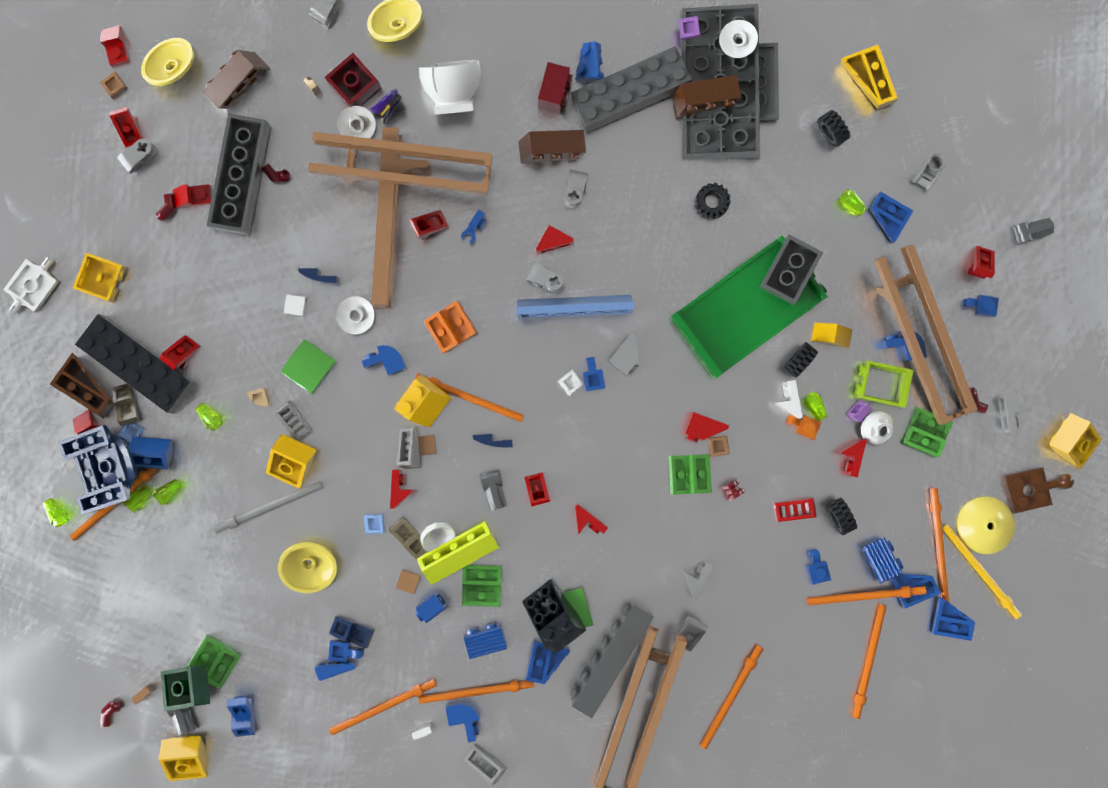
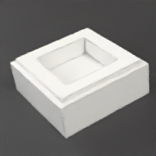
[284,294,306,316]
[558,369,584,396]
[411,723,433,740]

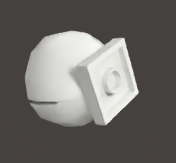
[419,60,481,115]

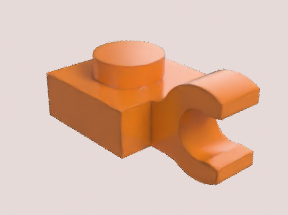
[785,415,822,440]

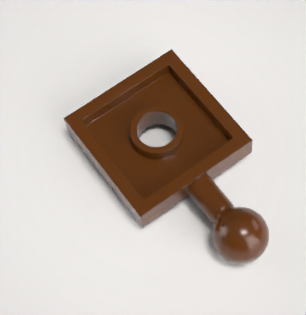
[1003,467,1074,514]

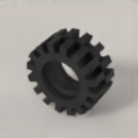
[817,110,851,147]
[695,183,731,219]
[784,342,818,378]
[826,497,857,535]

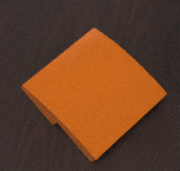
[423,300,478,354]

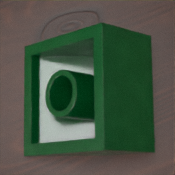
[160,665,210,711]

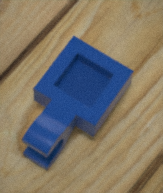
[461,209,487,245]
[963,295,999,317]
[583,357,605,391]
[807,549,831,585]
[328,640,364,663]

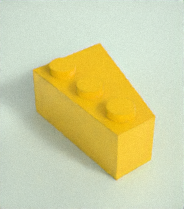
[840,45,898,109]

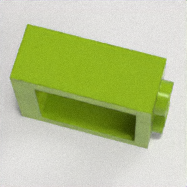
[855,360,914,409]

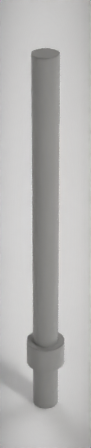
[213,481,323,534]

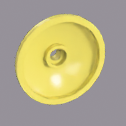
[367,0,423,42]
[141,38,194,86]
[956,497,1015,554]
[278,542,337,593]

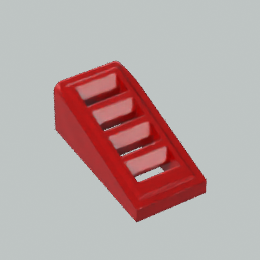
[775,497,817,522]

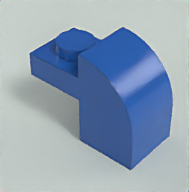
[881,331,927,361]
[362,345,407,376]
[227,696,255,737]
[445,701,481,743]

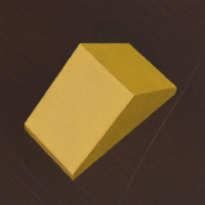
[811,322,852,348]

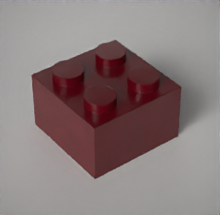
[324,53,381,107]
[538,62,573,114]

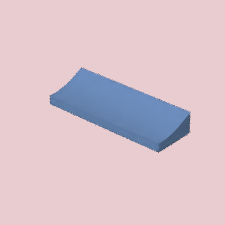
[517,295,634,319]

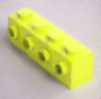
[417,521,499,585]

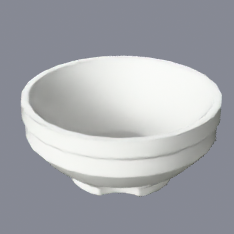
[861,411,895,445]
[421,522,456,552]

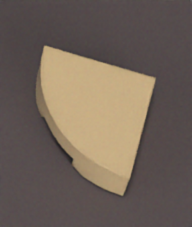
[303,76,320,95]
[247,388,271,407]

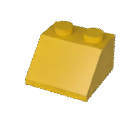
[394,375,451,428]
[1049,413,1102,470]
[265,434,316,489]
[158,736,207,781]

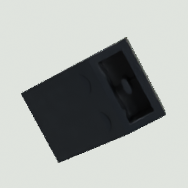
[522,579,586,653]

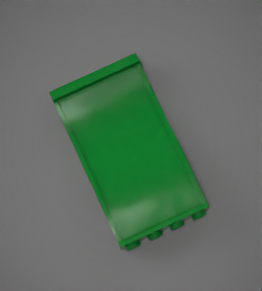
[670,235,828,379]

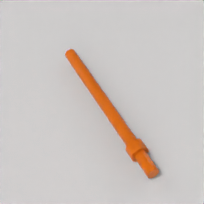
[415,373,524,422]
[70,468,158,541]
[930,488,950,603]
[807,586,926,606]
[852,604,887,719]
[700,645,764,749]
[329,679,437,736]
[419,680,534,704]

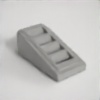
[273,400,313,442]
[397,427,420,469]
[463,744,507,785]

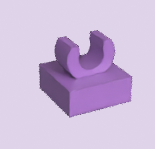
[678,16,701,40]
[846,400,872,423]

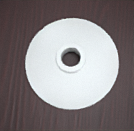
[719,20,758,58]
[337,105,376,138]
[336,296,375,335]

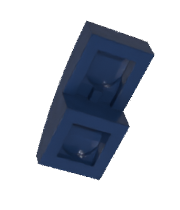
[298,268,340,286]
[473,434,513,448]
[329,616,375,649]

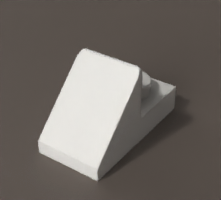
[774,380,803,419]

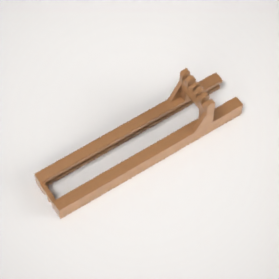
[371,127,432,309]
[308,132,493,195]
[873,245,978,425]
[593,625,687,788]

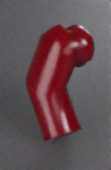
[262,164,290,183]
[156,194,175,221]
[970,387,988,413]
[101,701,121,727]

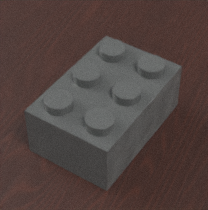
[759,234,824,305]

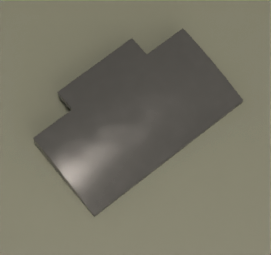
[682,4,779,159]

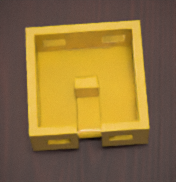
[73,253,126,303]

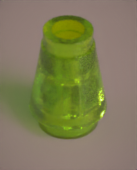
[838,189,867,216]
[803,391,828,421]
[195,403,223,431]
[153,479,183,506]
[123,485,153,513]
[42,498,69,527]

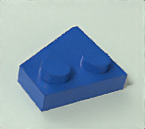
[575,41,604,82]
[870,191,914,243]
[890,574,941,609]
[932,597,975,641]
[525,641,570,684]

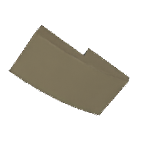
[112,383,139,426]
[389,516,426,560]

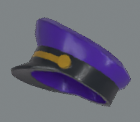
[370,89,402,124]

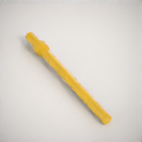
[942,524,1022,619]

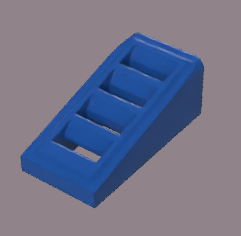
[314,661,358,681]

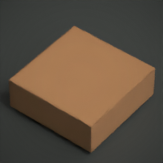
[99,71,127,99]
[418,435,437,456]
[708,435,730,457]
[396,569,420,594]
[131,684,156,705]

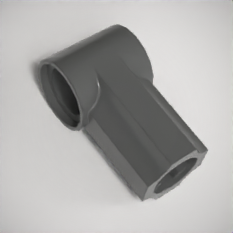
[1012,217,1055,245]
[480,470,507,511]
[167,707,196,736]

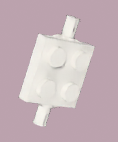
[3,257,59,314]

